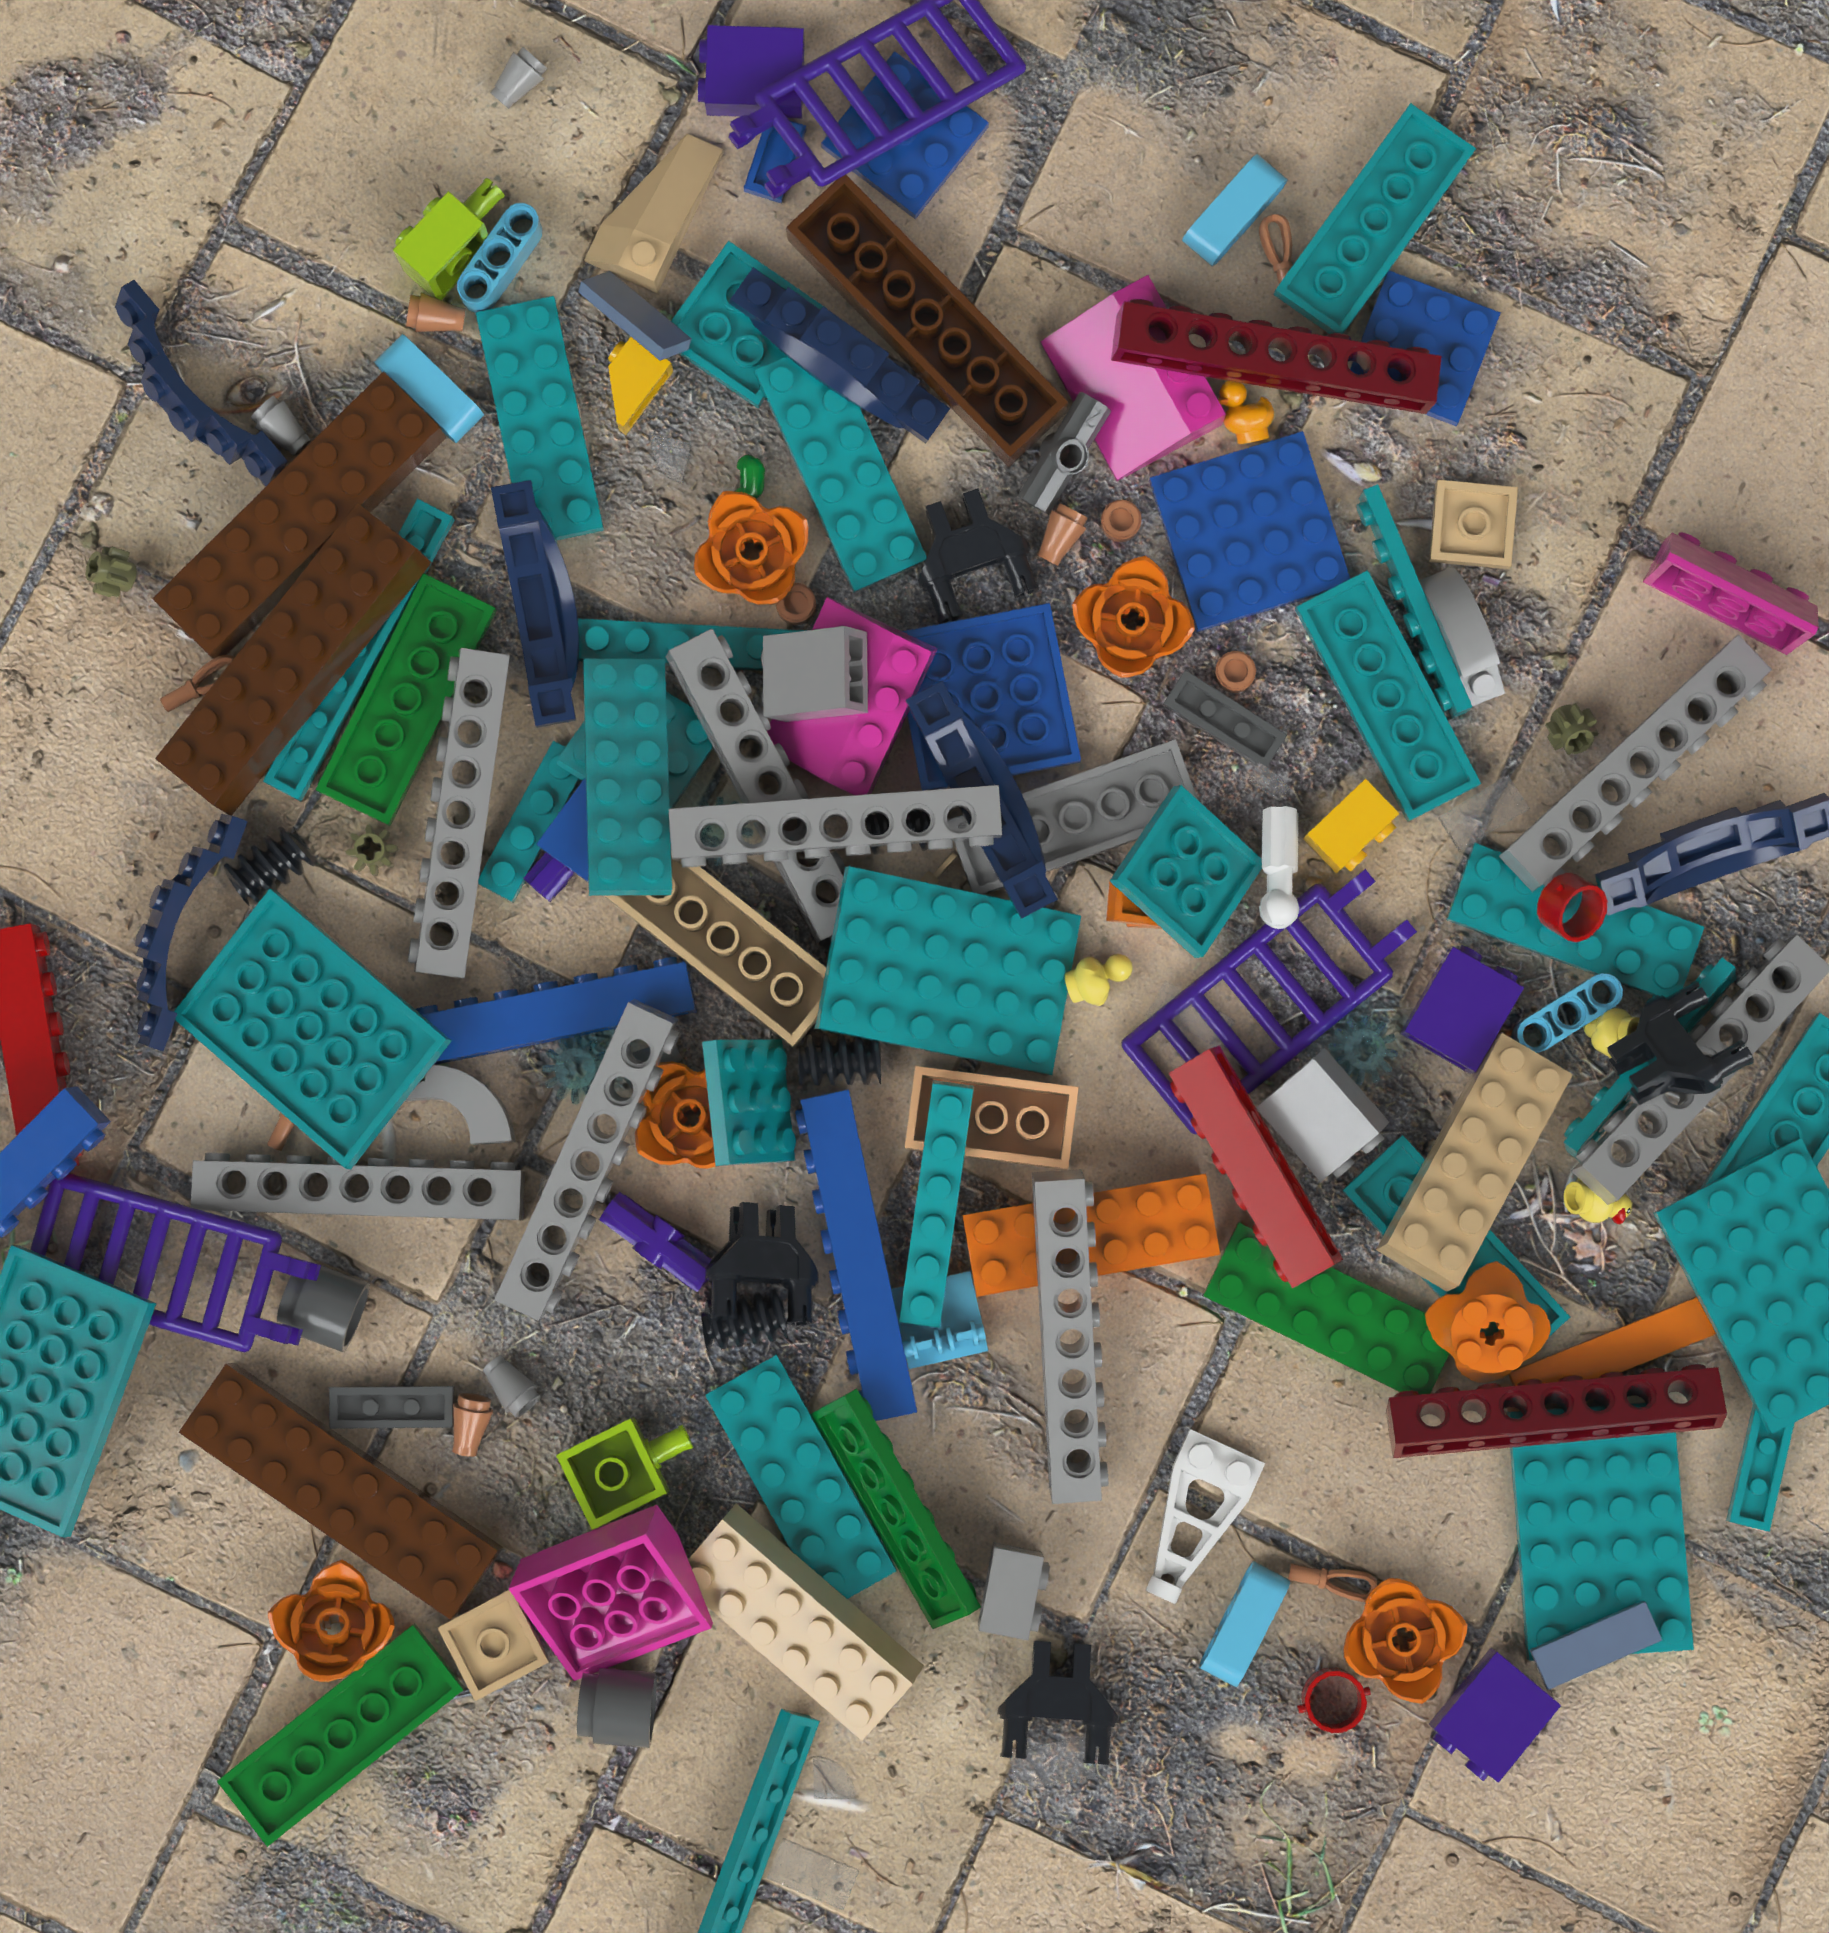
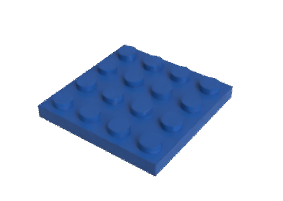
[1149,431,1350,632]
[902,603,1081,791]

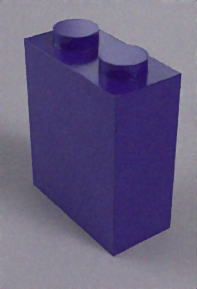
[698,25,805,119]
[1400,945,1524,1074]
[1429,1648,1561,1783]

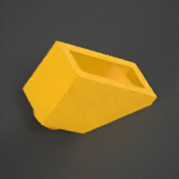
[608,337,673,435]

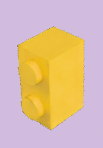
[1303,778,1400,874]

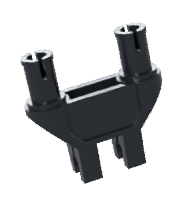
[918,488,1039,624]
[1607,981,1754,1105]
[705,1202,819,1326]
[997,1641,1118,1765]

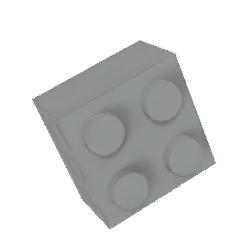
[978,1542,1050,1640]

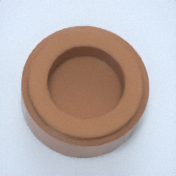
[1101,500,1141,542]
[776,583,816,625]
[1215,651,1256,693]

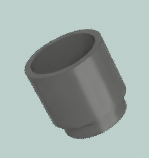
[277,1265,370,1352]
[577,1668,657,1748]

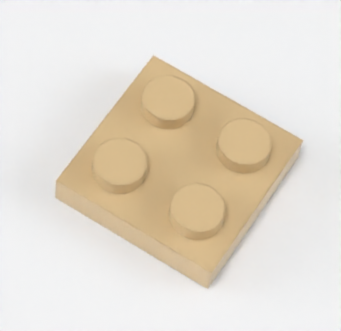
[1429,480,1518,569]
[437,1589,550,1701]

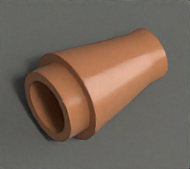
[406,292,466,332]
[1037,503,1088,566]
[452,1393,493,1457]

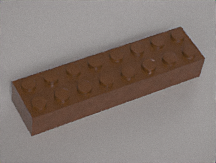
[786,175,1068,467]
[152,371,446,659]
[155,503,432,815]
[178,1363,503,1620]

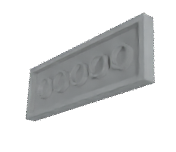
[948,739,1198,895]

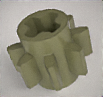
[86,546,137,597]
[1545,703,1599,755]
[345,824,399,877]

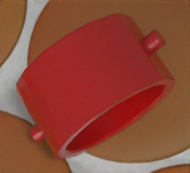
[1537,872,1608,942]
[1297,1667,1371,1733]

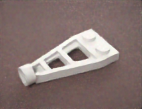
[1146,1429,1265,1604]

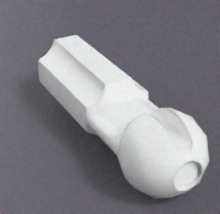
[1259,806,1299,929]

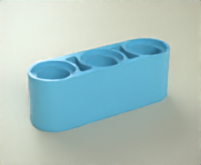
[1182,154,1288,267]
[457,203,542,313]
[374,334,484,443]
[1511,973,1623,1053]
[1199,1561,1290,1687]

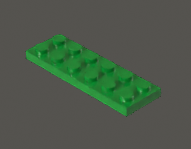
[315,573,497,826]
[1202,1222,1449,1395]
[810,1388,981,1629]
[217,1623,465,1847]

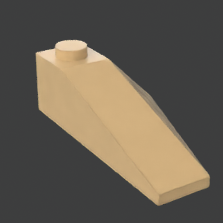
[584,134,724,294]

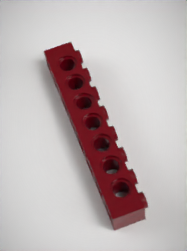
[1111,299,1442,414]
[1386,1364,1727,1458]

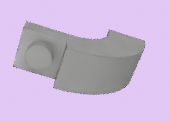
[1419,566,1505,706]
[404,1065,516,1145]

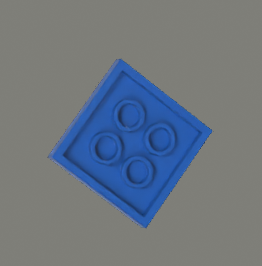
[821,51,989,220]
[1350,271,1501,426]

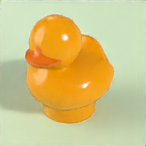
[1218,381,1274,444]

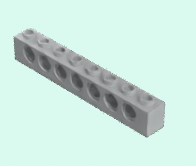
[665,629,845,943]
[1499,634,1772,892]
[408,648,510,978]
[668,785,1002,867]
[1571,934,1829,1205]
[494,999,680,1321]
[191,1153,525,1221]
[1032,1169,1108,1504]

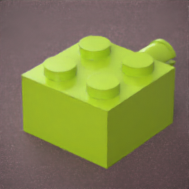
[393,178,505,300]
[556,1417,694,1530]

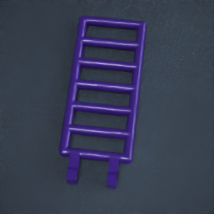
[728,0,1026,200]
[1121,869,1417,1135]
[30,1173,321,1352]

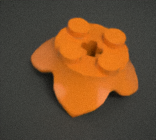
[694,491,808,605]
[1072,556,1195,678]
[635,1061,717,1169]
[1425,1261,1551,1383]
[268,1559,395,1682]
[1343,1578,1468,1704]

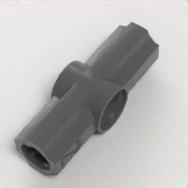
[1018,392,1111,515]

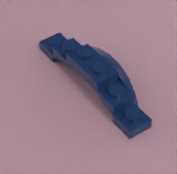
[729,267,950,444]
[115,280,288,486]
[491,480,579,728]
[905,681,1058,919]
[1595,793,1829,916]
[135,814,248,1052]

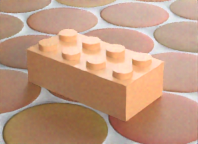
[905,1066,1079,1170]

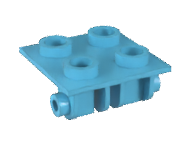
[892,1271,989,1369]

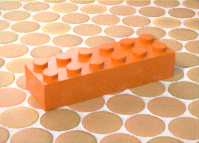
[962,1173,1220,1297]

